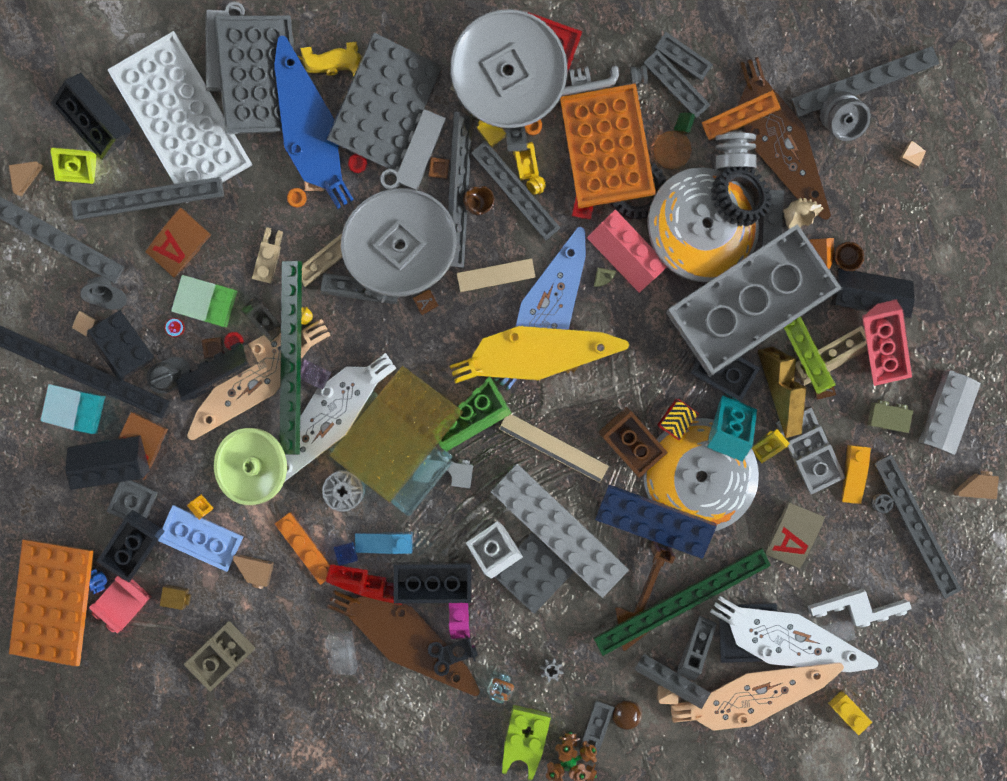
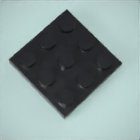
[719,603,777,663]

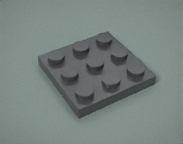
[495,533,573,614]

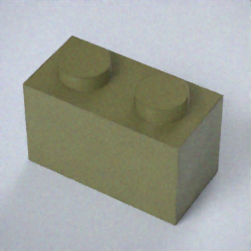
[867,400,913,433]

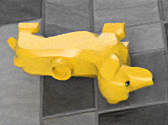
[297,42,362,76]

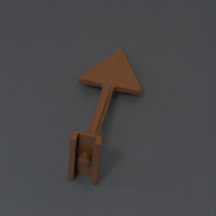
[616,541,675,651]

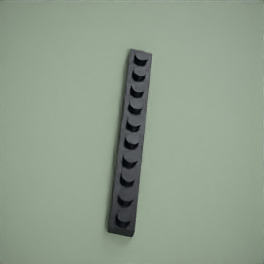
[0,325,171,419]

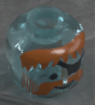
[487,673,515,704]

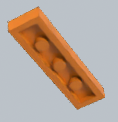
[702,90,781,141]
[275,512,330,585]

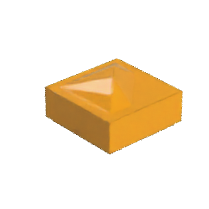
[187,494,214,520]

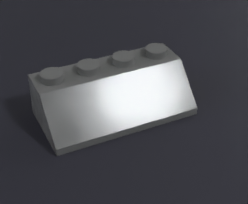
[919,370,981,455]

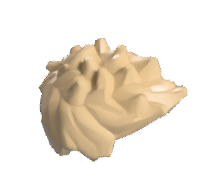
[783,198,824,229]

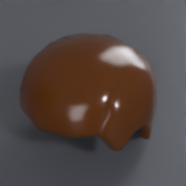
[463,186,495,215]
[835,241,865,271]
[612,700,642,730]

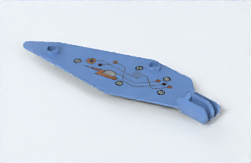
[494,227,586,391]

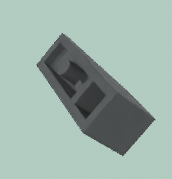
[677,616,717,681]

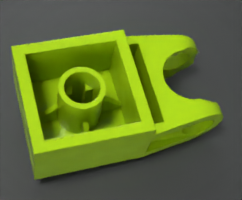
[502,705,551,780]

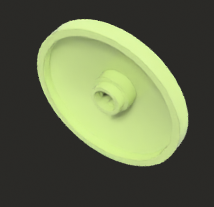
[214,428,287,505]

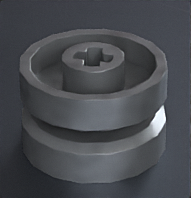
[820,91,871,141]

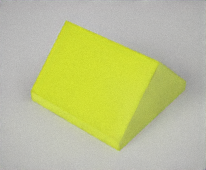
[51,148,97,184]

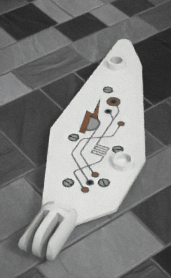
[284,353,396,482]
[710,596,878,672]

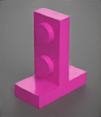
[449,603,470,639]

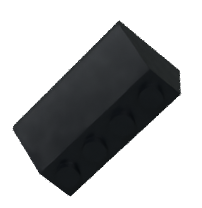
[51,73,132,161]
[831,268,915,319]
[177,342,258,402]
[65,435,150,490]
[394,562,471,604]

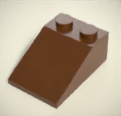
[599,407,668,478]

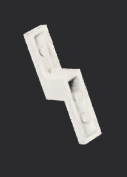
[807,589,912,628]

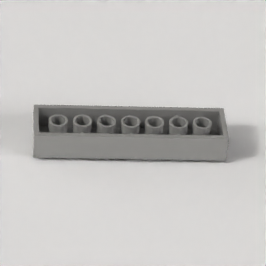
[491,463,629,598]

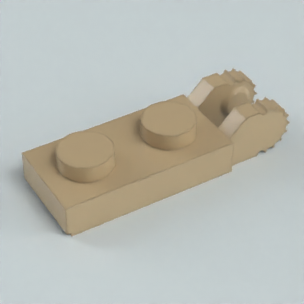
[252,227,283,284]

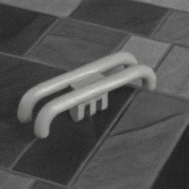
[561,66,619,97]

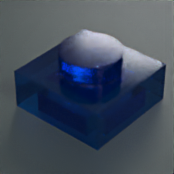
[334,542,358,566]

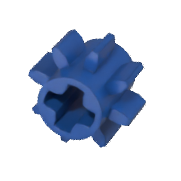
[89,569,107,594]

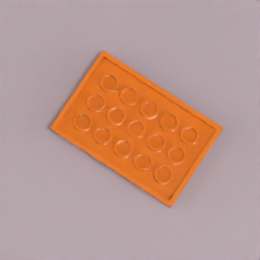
[560,83,655,208]
[9,539,93,666]

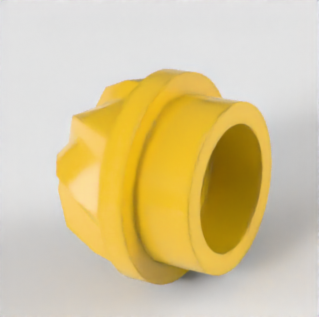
[526,176,546,195]
[301,306,313,325]

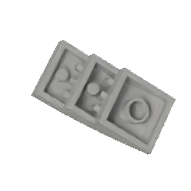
[776,406,845,494]

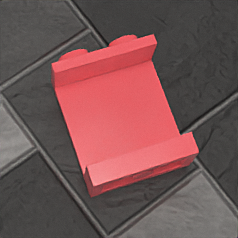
[89,576,152,633]

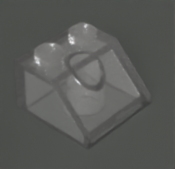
[325,630,358,675]

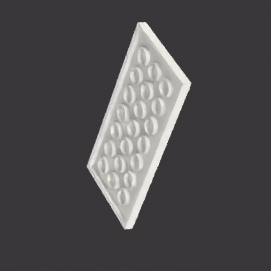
[108,31,253,203]

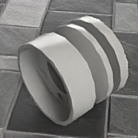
[715,132,756,171]
[322,469,365,511]

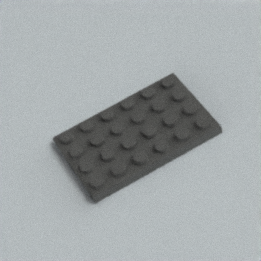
[214,16,294,134]
[326,32,442,170]

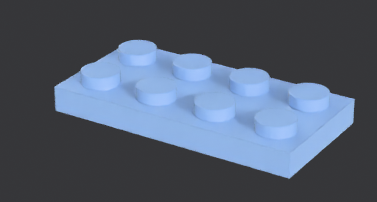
[158,505,244,572]

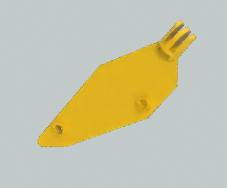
[449,326,629,384]

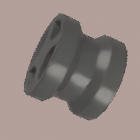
[630,65,648,85]
[871,493,894,513]

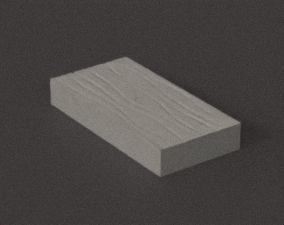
[666,224,842,377]

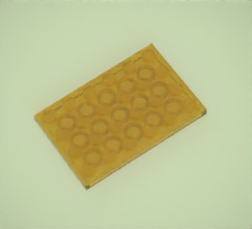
[329,366,463,503]

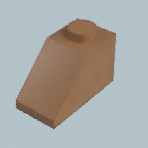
[953,471,999,499]
[233,554,274,589]

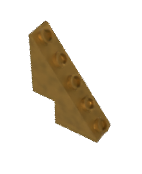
[758,346,806,438]

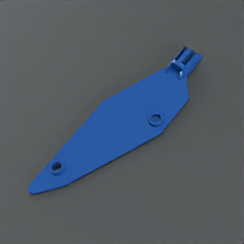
[274,36,354,209]

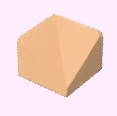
[899,141,926,168]
[657,686,679,705]

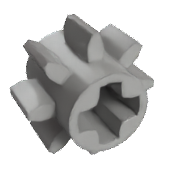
[540,658,563,682]

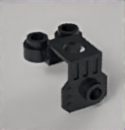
[427,635,478,676]

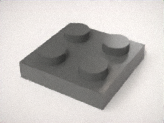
[106,480,158,519]

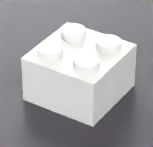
[466,521,523,579]

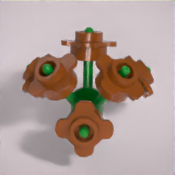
[545,732,597,781]

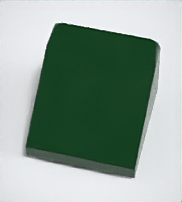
[674,113,695,135]

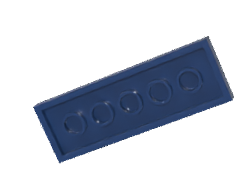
[595,485,717,559]

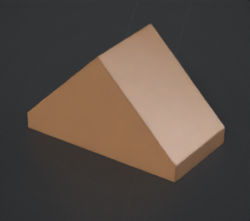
[9,161,44,197]

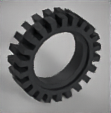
[610,162,666,219]
[711,166,771,227]

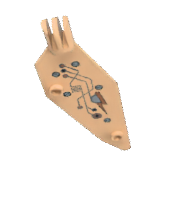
[187,319,331,440]
[670,663,844,731]

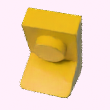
[513,142,539,181]
[752,429,790,463]

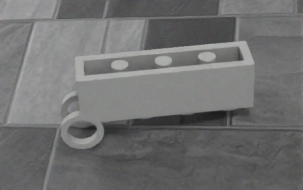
[205,2,245,92]
[380,109,446,190]

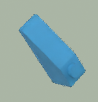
[355,532,413,554]

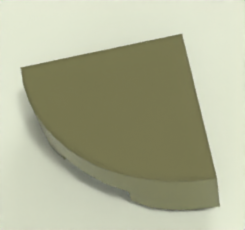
[593,267,616,287]

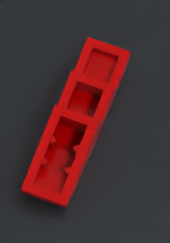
[326,564,402,605]

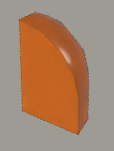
[809,238,834,269]

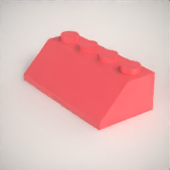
[587,209,667,293]
[863,300,912,386]

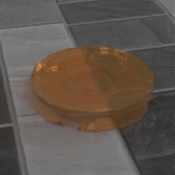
[653,131,692,170]

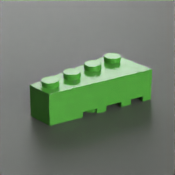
[432,376,512,452]

